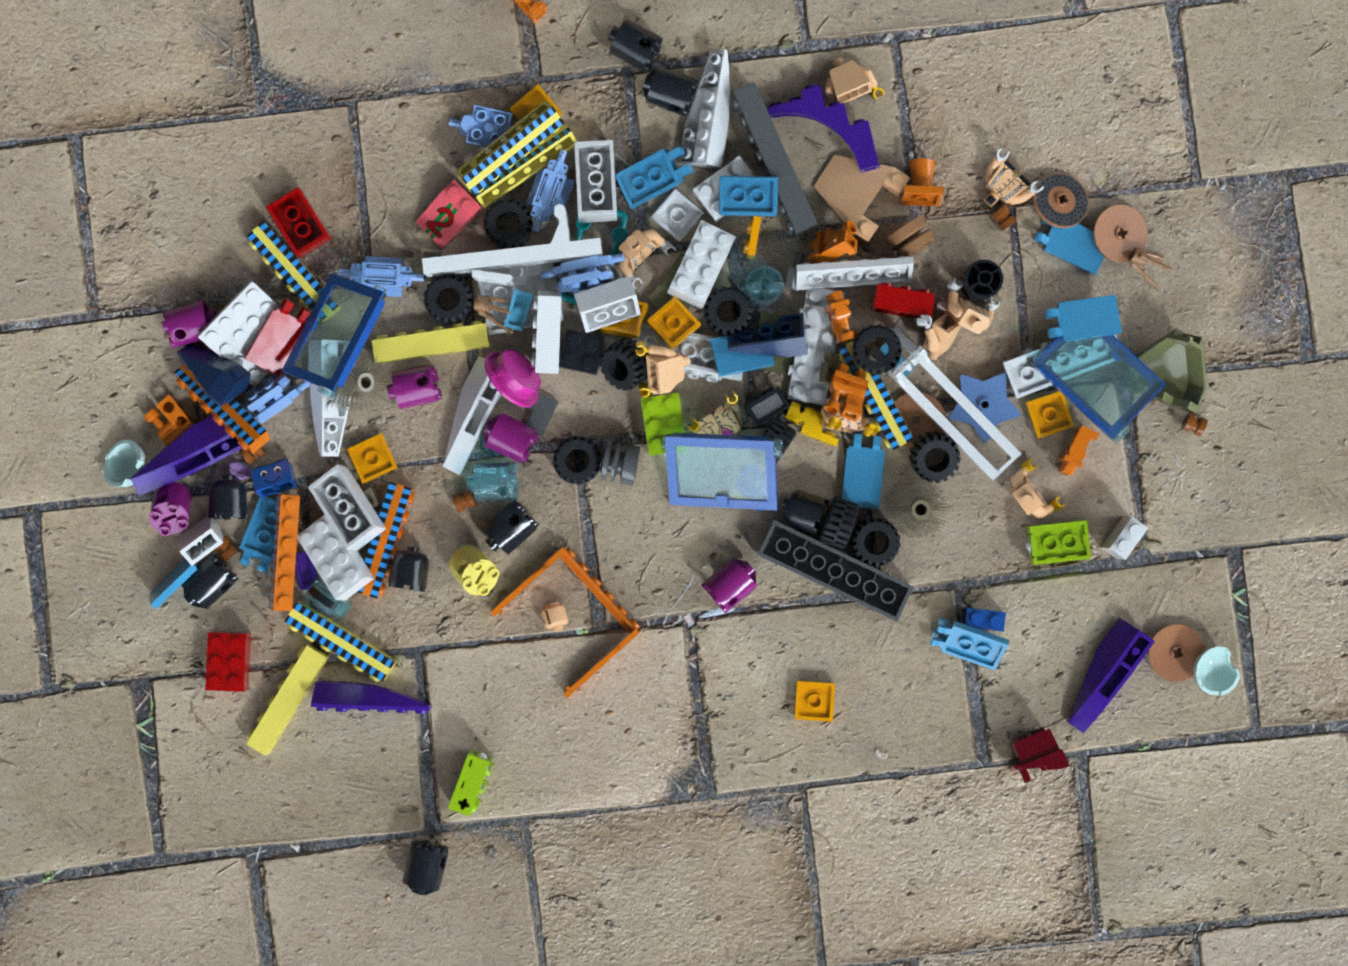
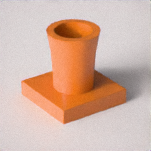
[900,158,943,206]

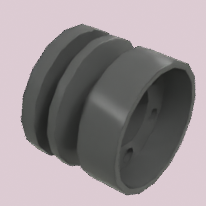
[600,441,640,486]

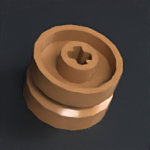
[887,215,937,257]

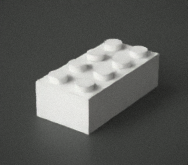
[574,140,617,223]
[667,220,736,309]
[532,290,561,374]
[308,464,386,551]
[297,515,374,601]

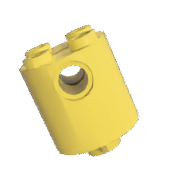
[449,545,499,596]

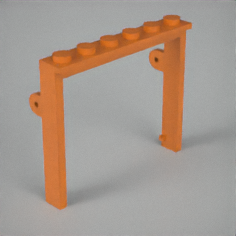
[490,546,641,698]

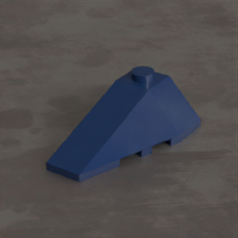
[728,313,808,357]
[177,343,251,407]

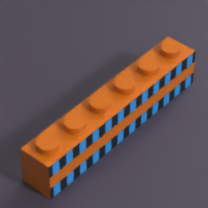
[174,365,270,454]
[357,482,416,599]
[268,493,300,611]

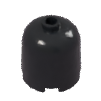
[208,476,247,520]
[781,490,830,536]
[388,546,429,592]

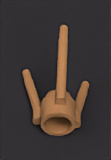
[1128,247,1173,290]
[474,295,513,334]

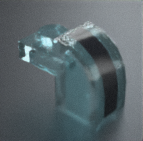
[304,580,353,620]

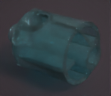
[744,265,784,308]
[467,462,519,501]

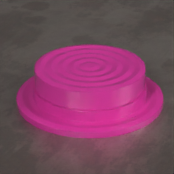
[484,350,541,407]

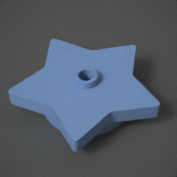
[948,373,1021,443]

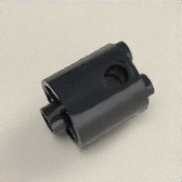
[608,19,663,72]
[642,66,698,116]
[959,260,1003,302]
[483,500,539,555]
[182,553,239,609]
[402,840,449,895]

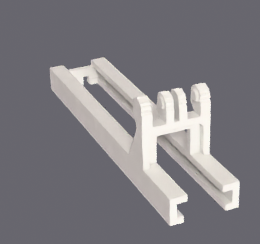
[422,204,603,278]
[869,326,1021,481]

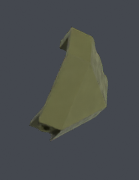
[1121,328,1207,414]

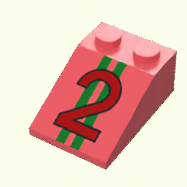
[416,179,483,250]

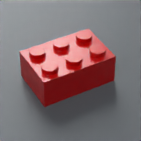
[266,187,333,259]
[870,282,935,319]
[205,631,251,692]

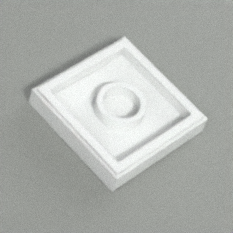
[650,188,704,242]
[472,269,514,286]

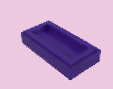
[295,551,320,591]

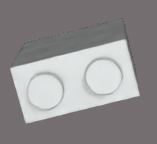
[179,516,223,566]
[1100,516,1148,560]

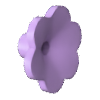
[229,461,252,480]

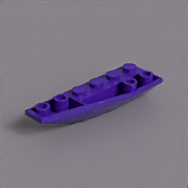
[130,415,242,496]
[1067,618,1155,734]
[311,680,432,714]

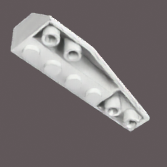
[678,49,730,169]
[310,340,355,456]
[443,356,502,475]

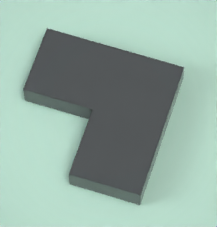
[785,251,805,293]
[526,392,559,436]

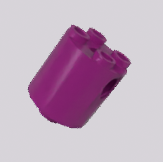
[162,300,217,348]
[387,364,442,409]
[484,413,540,464]
[149,482,192,536]
[701,557,758,613]

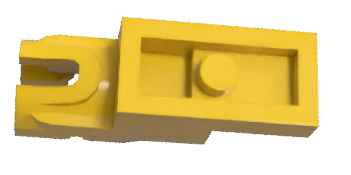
[785,401,839,447]

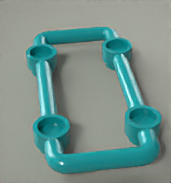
[558,210,628,305]

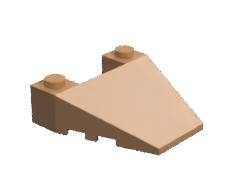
[813,155,910,245]

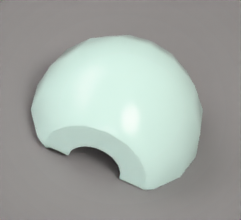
[103,439,147,488]
[1193,647,1240,696]

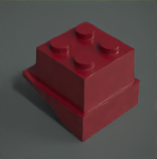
[1009,727,1070,783]

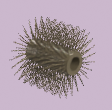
[319,353,390,412]
[887,480,949,538]

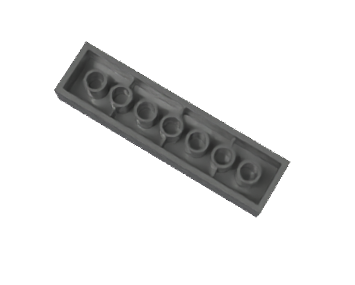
[731,82,818,238]
[757,520,914,621]

